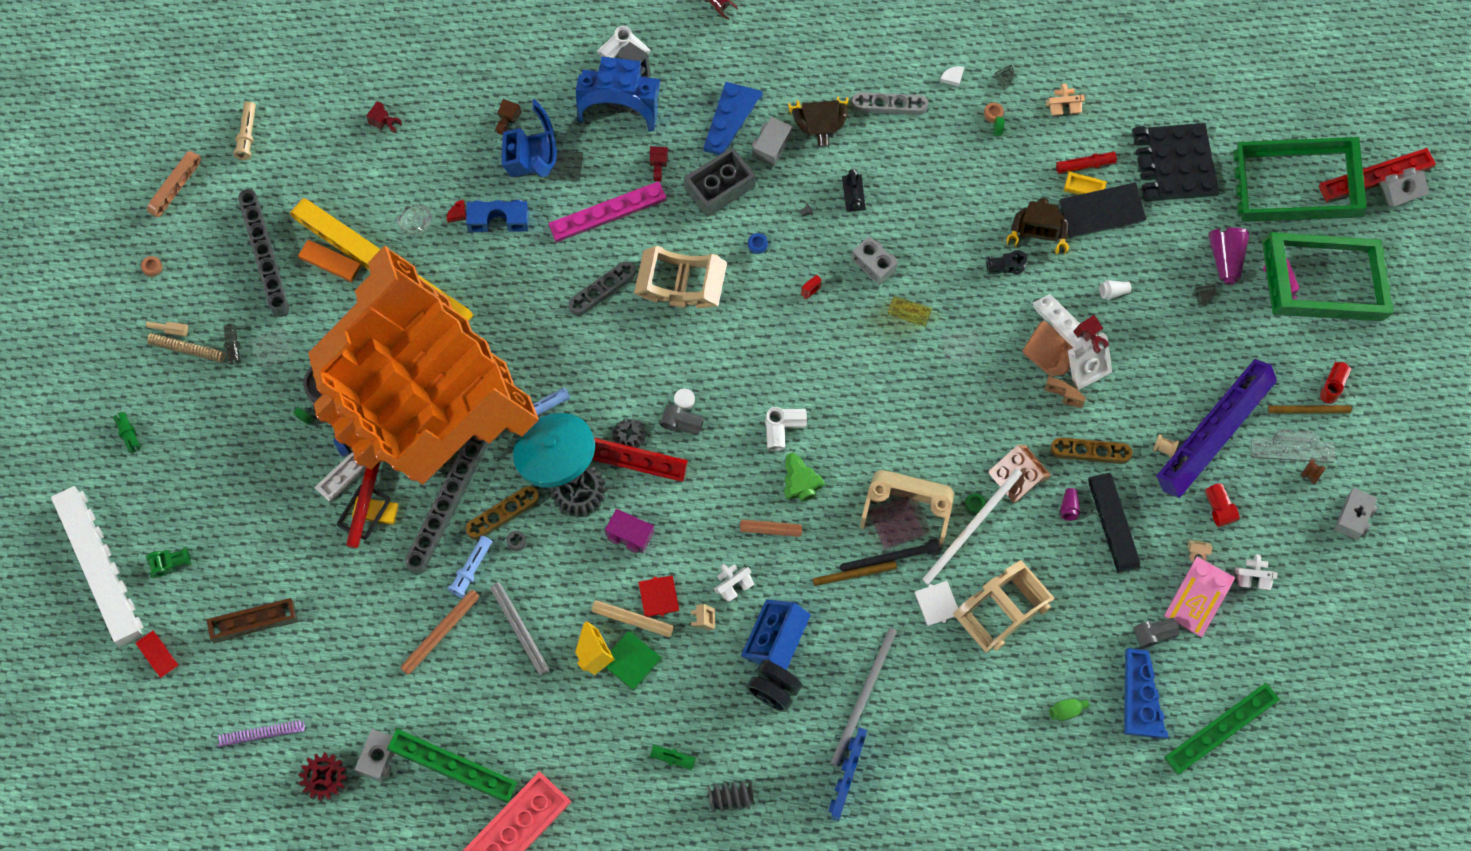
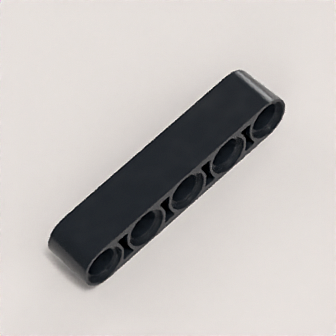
[1088,472,1140,573]

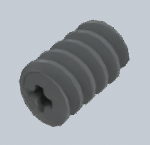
[708,780,754,813]

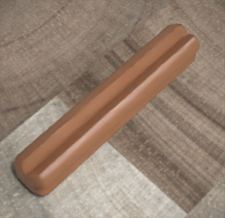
[740,520,802,537]

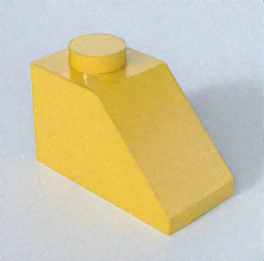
[575,621,614,675]

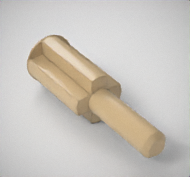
[146,322,188,337]

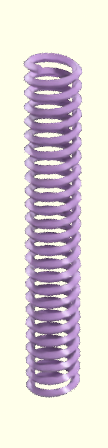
[217,720,304,747]

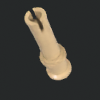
[233,102,256,160]

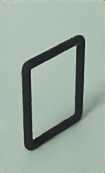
[337,484,391,540]

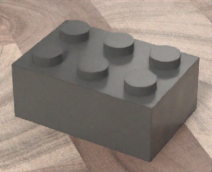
[684,147,756,217]

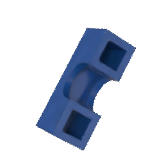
[466,200,529,232]

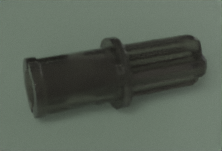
[223,324,241,365]

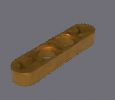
[1050,437,1132,464]
[466,486,539,540]

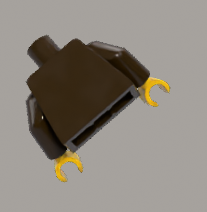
[788,97,849,147]
[1007,198,1069,255]

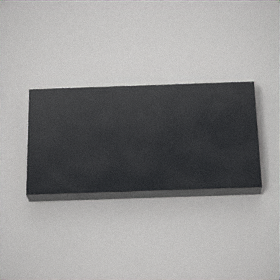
[1059,182,1147,238]

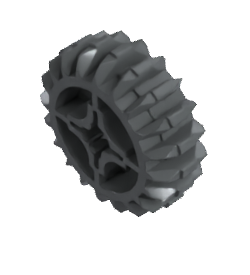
[549,466,606,518]

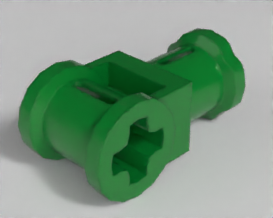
[146,547,191,578]

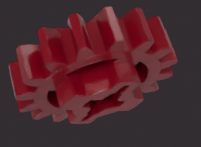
[298,752,348,802]

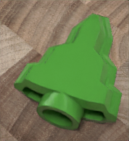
[784,452,825,502]

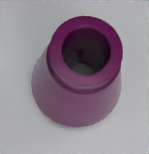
[1059,488,1080,521]

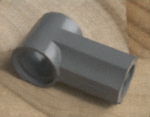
[660,404,704,436]
[1133,617,1180,649]

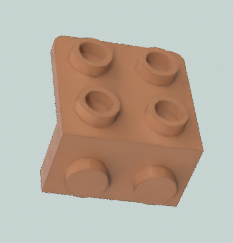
[1022,321,1073,377]

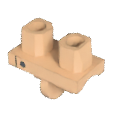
[1046,83,1085,116]

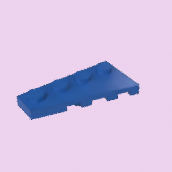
[703,82,763,155]
[1124,648,1169,739]
[828,727,867,822]

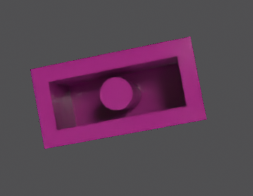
[605,509,655,553]

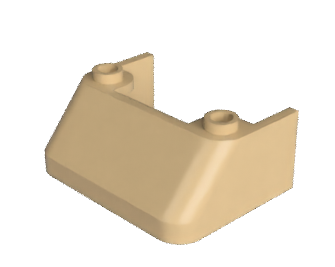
[860,470,954,548]

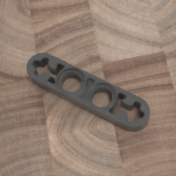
[569,261,635,316]

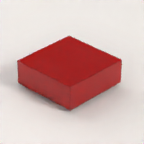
[801,274,821,299]

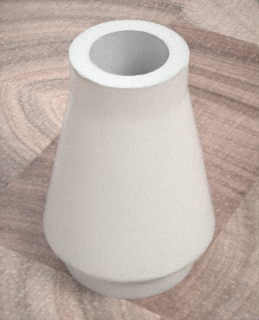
[1099,280,1131,300]

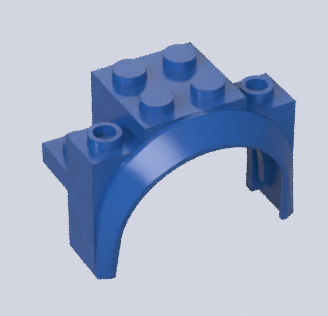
[576,56,660,132]

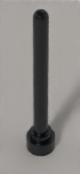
[840,538,940,572]

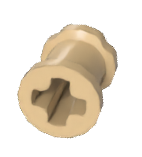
[1152,434,1179,458]

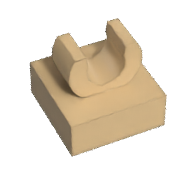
[1187,540,1212,562]
[691,604,715,630]

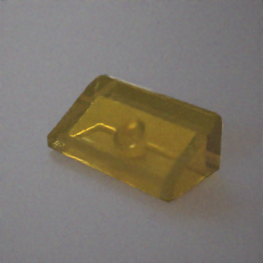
[888,296,932,327]

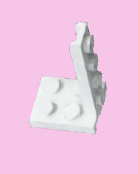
[1033,294,1112,390]

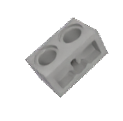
[851,236,898,286]

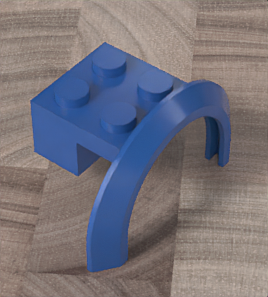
[501,99,557,177]

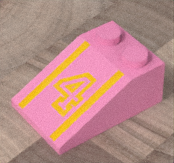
[1164,557,1235,637]

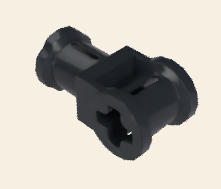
[986,250,1027,275]

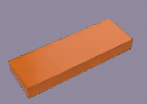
[298,240,361,283]

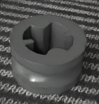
[507,531,526,552]

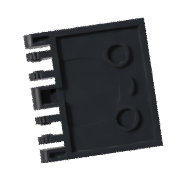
[1132,123,1219,202]

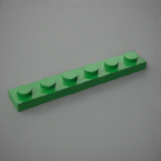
[1164,683,1280,775]
[387,729,517,804]

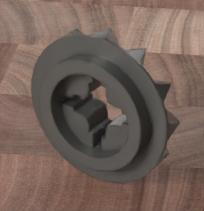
[613,418,646,448]

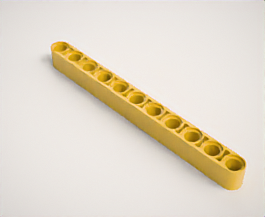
[290,198,473,321]

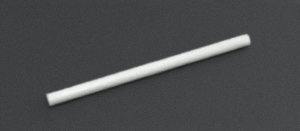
[922,468,1023,585]

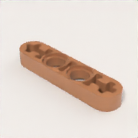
[147,151,201,217]

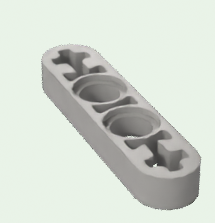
[852,92,928,115]

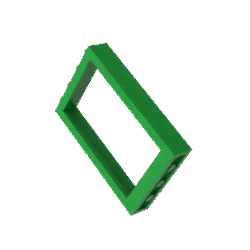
[1233,137,1367,222]
[1262,232,1394,321]

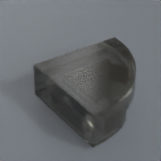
[994,64,1014,90]
[1194,284,1216,308]

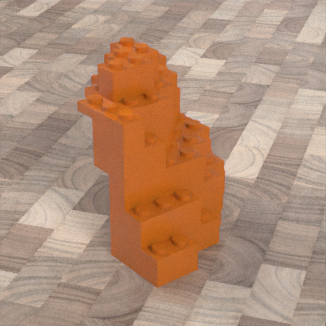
[308,245,539,485]

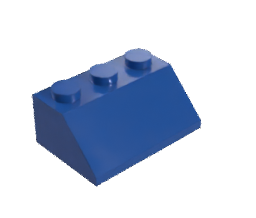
[741,599,811,670]

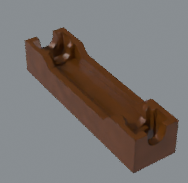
[206,598,298,643]

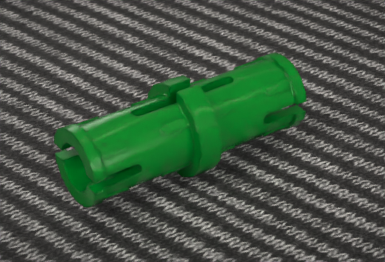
[113,412,141,453]
[650,744,696,771]

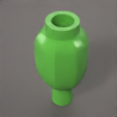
[1049,698,1089,721]

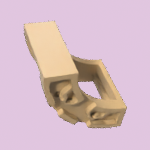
[634,246,727,309]
[953,560,1055,653]

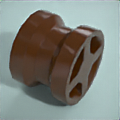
[1300,459,1326,485]

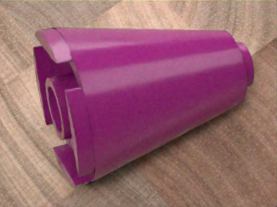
[1208,227,1250,285]

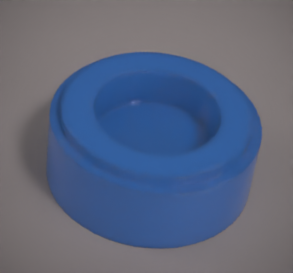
[748,233,768,254]
[333,438,350,457]

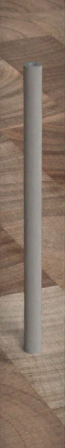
[830,628,897,767]

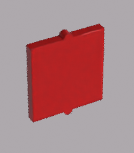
[638,575,679,617]

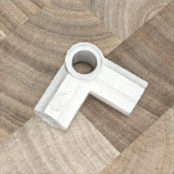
[597,26,650,58]
[765,407,807,451]

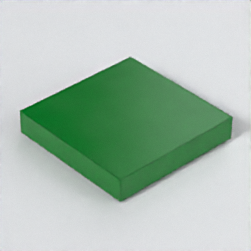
[605,631,661,691]

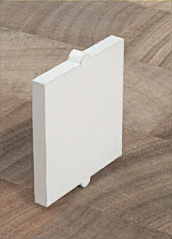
[914,581,958,626]

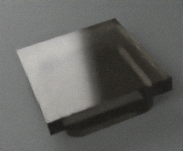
[544,150,583,182]

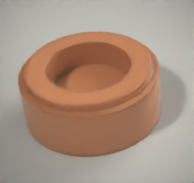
[984,102,1004,123]
[141,256,162,277]

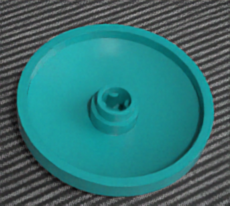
[513,413,595,487]

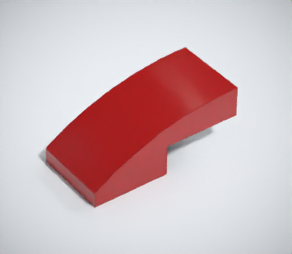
[135,630,178,678]

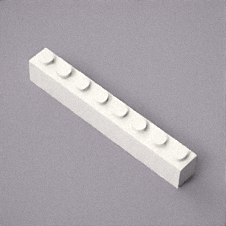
[51,486,144,647]

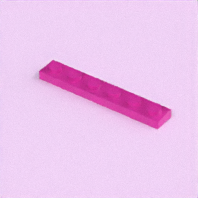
[548,181,667,243]

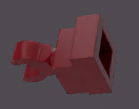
[366,101,402,133]
[649,146,668,182]
[1073,315,1109,354]

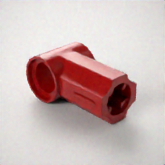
[1320,361,1351,404]
[1205,483,1240,527]

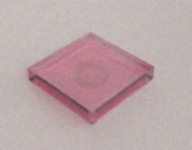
[869,497,924,550]

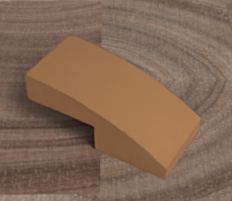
[1044,376,1086,409]

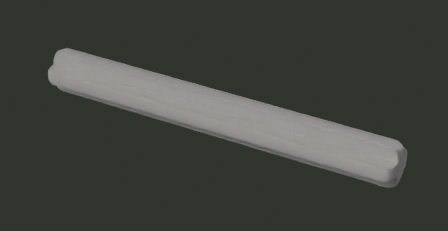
[490,582,549,676]

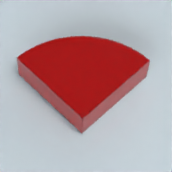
[447,199,467,223]

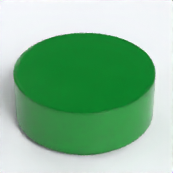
[993,116,1005,137]
[293,407,314,425]
[965,493,986,515]

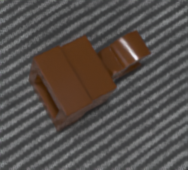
[495,99,522,135]

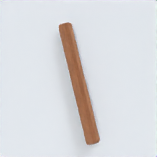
[401,590,479,675]

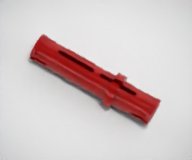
[1056,151,1117,174]

